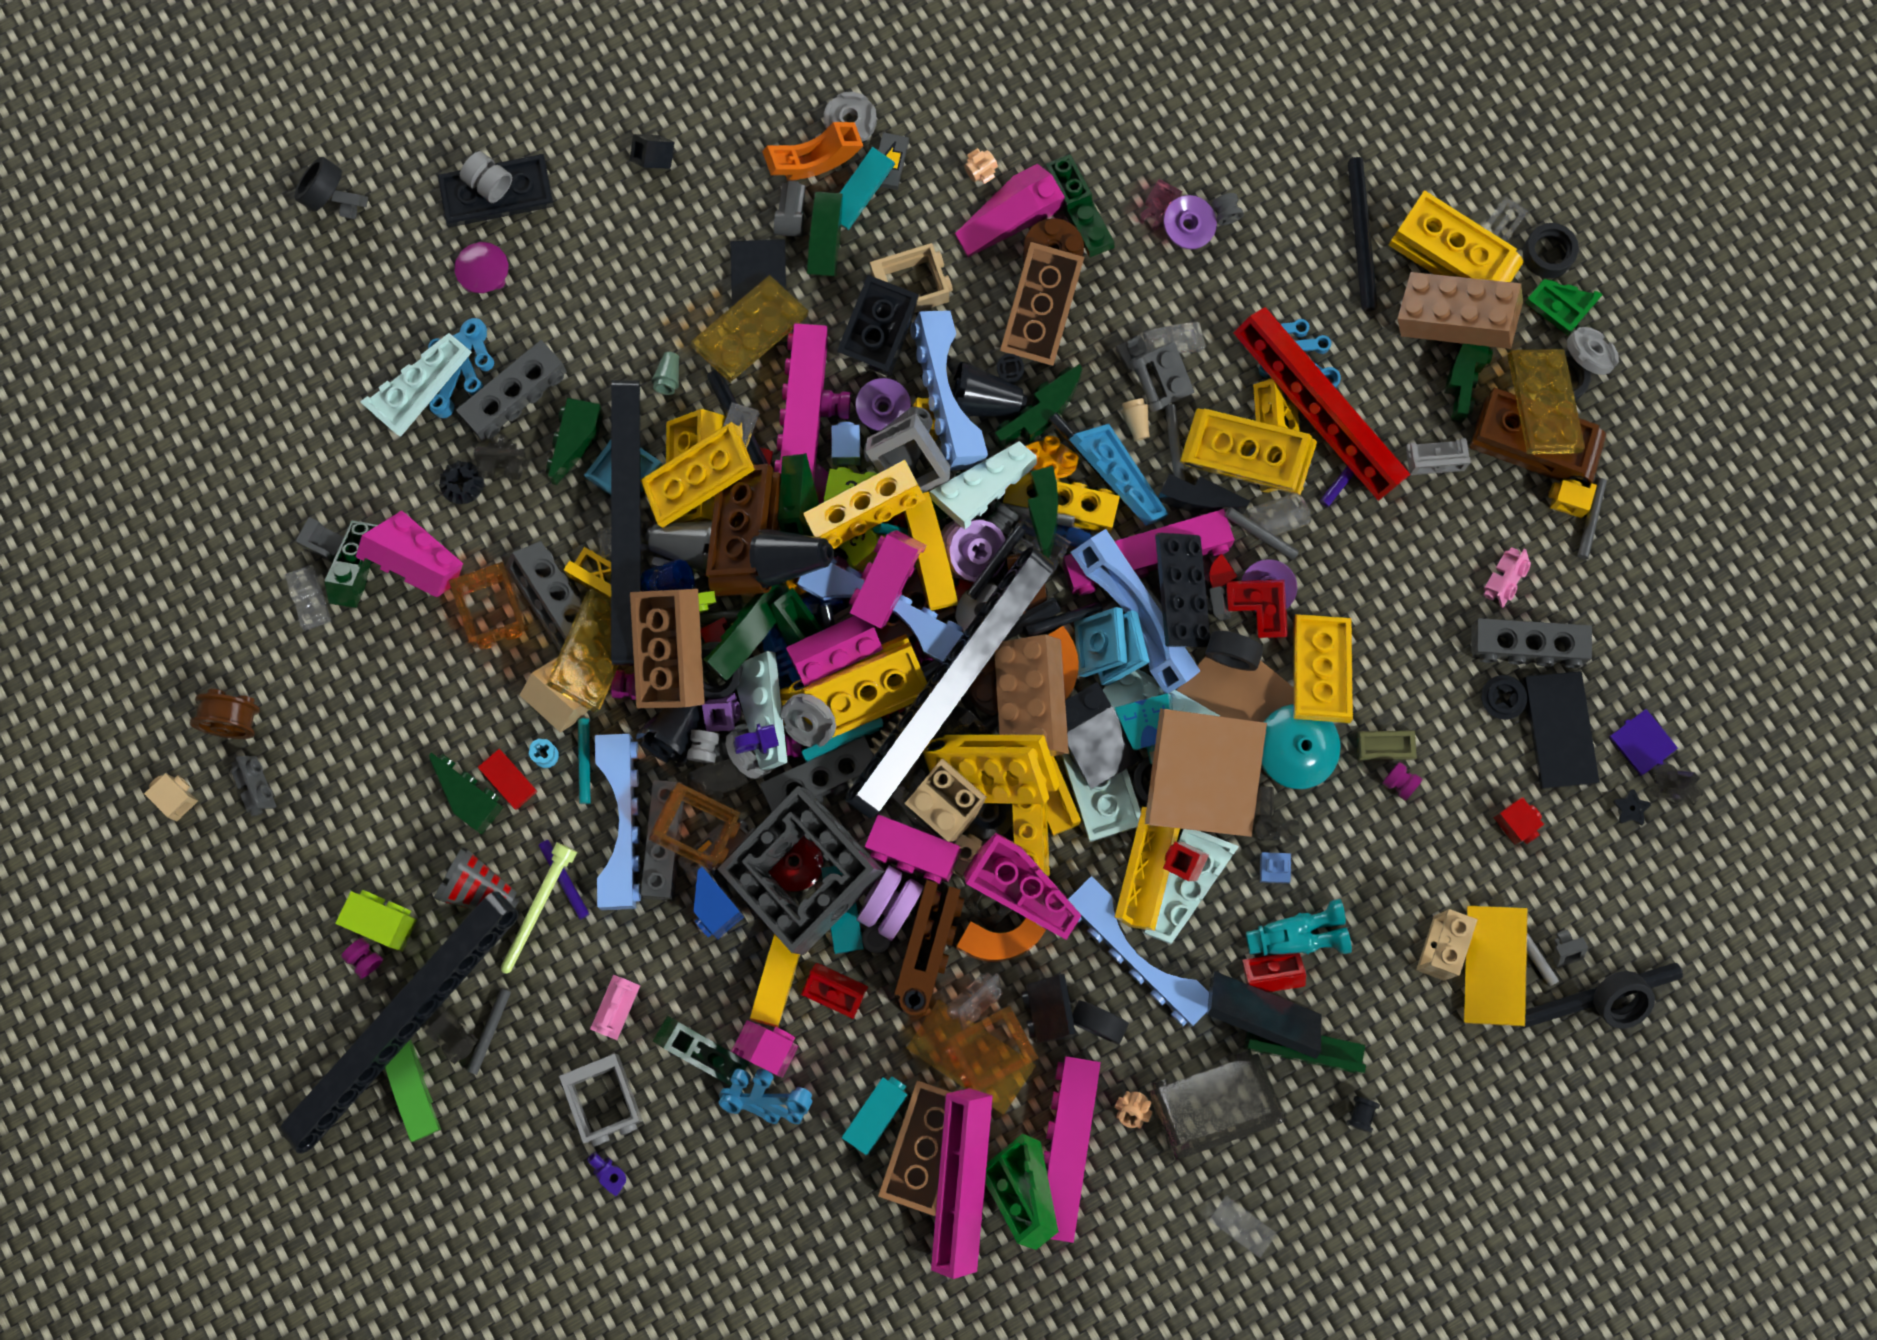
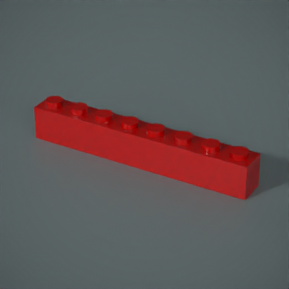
[1233,307,1411,501]

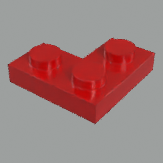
[1227,579,1288,638]

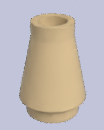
[1121,398,1150,441]

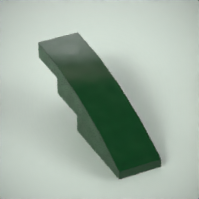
[704,583,789,681]

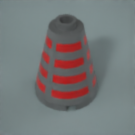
[434,847,519,910]

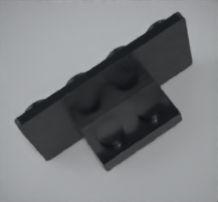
[1155,533,1210,648]

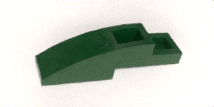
[1046,154,1115,258]
[1444,344,1493,423]
[994,364,1083,450]

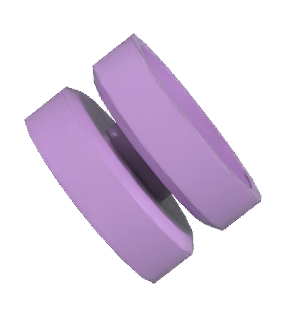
[941,519,1006,582]
[856,865,924,941]

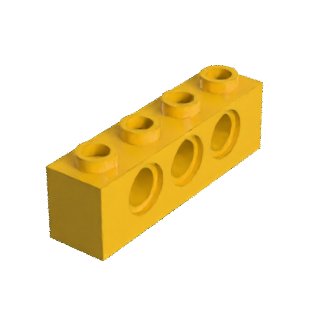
[803,460,926,549]
[1003,471,1120,535]
[1012,802,1050,876]

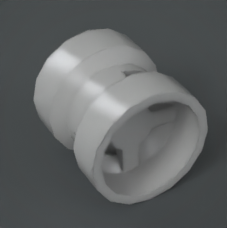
[687,730,719,764]

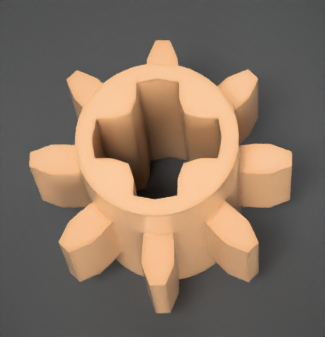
[964,148,998,184]
[1115,1091,1153,1129]

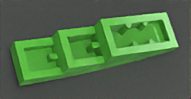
[385,1039,441,1142]

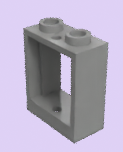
[865,414,951,493]
[559,1054,643,1147]

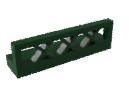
[1243,1031,1366,1074]

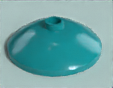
[1261,704,1341,789]

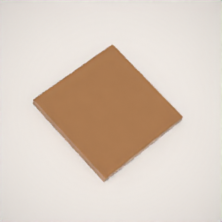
[1176,655,1294,767]
[1145,708,1267,837]

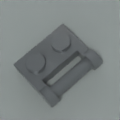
[1129,341,1195,413]

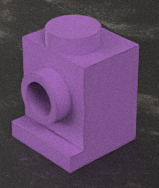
[702,693,741,732]

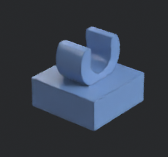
[1260,852,1291,884]

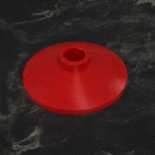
[769,836,823,892]

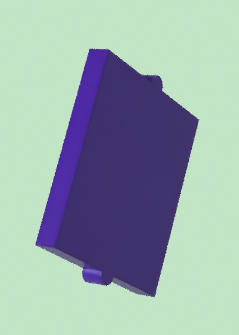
[1609,709,1678,776]

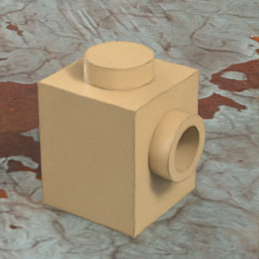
[144,773,198,821]
[953,834,983,880]

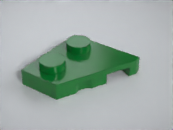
[1525,279,1603,336]

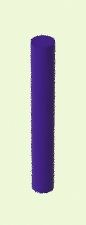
[1319,466,1354,508]
[538,840,590,920]

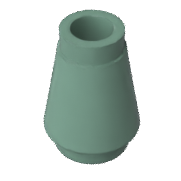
[652,352,680,395]

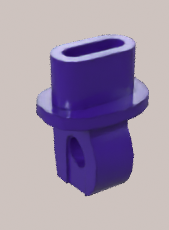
[733,724,779,754]
[587,1151,626,1196]

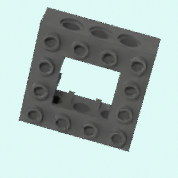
[718,786,885,955]

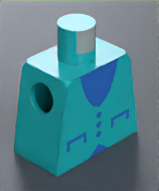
[1115,693,1173,764]

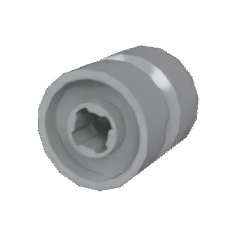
[460,151,512,203]

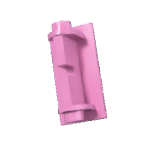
[1484,548,1531,608]
[590,975,640,1040]

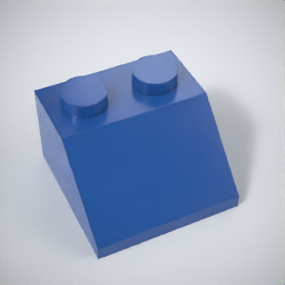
[694,867,744,939]

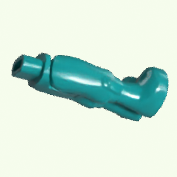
[1246,899,1352,956]

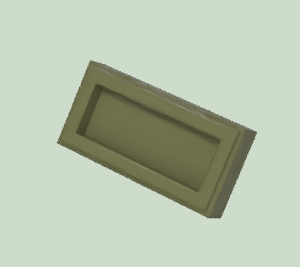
[1356,731,1417,761]

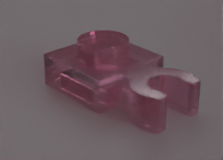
[1140,179,1183,231]

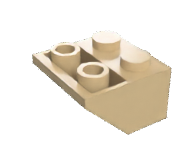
[520,655,607,733]
[905,759,987,842]

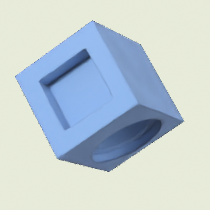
[832,422,861,466]

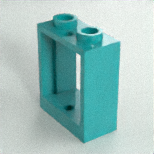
[842,1076,908,1155]

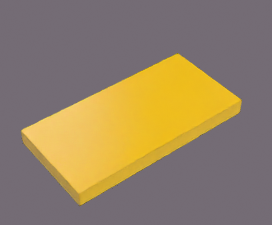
[641,422,755,528]
[1293,614,1353,723]
[1464,906,1528,1027]

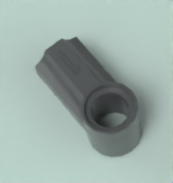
[774,181,806,237]

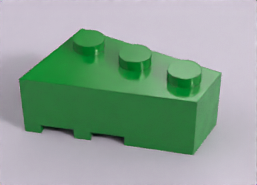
[985,1134,1059,1250]

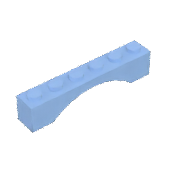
[910,311,988,470]
[1071,529,1200,694]
[797,558,963,663]
[595,734,641,910]
[1068,876,1209,1027]

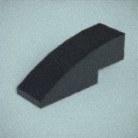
[1158,474,1250,514]

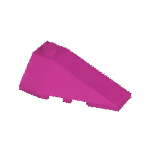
[955,164,1065,257]
[963,833,1082,940]

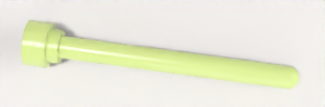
[501,842,577,974]

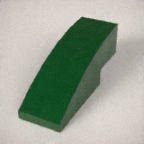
[807,192,843,276]
[1028,466,1058,558]
[771,587,824,646]

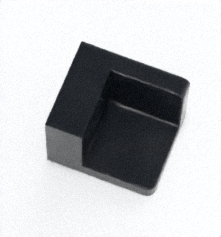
[629,134,675,169]

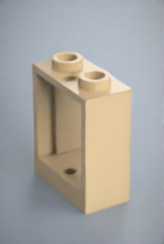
[870,243,953,313]
[1416,909,1478,981]

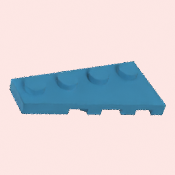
[1069,424,1169,526]

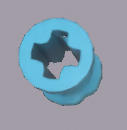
[529,739,559,768]

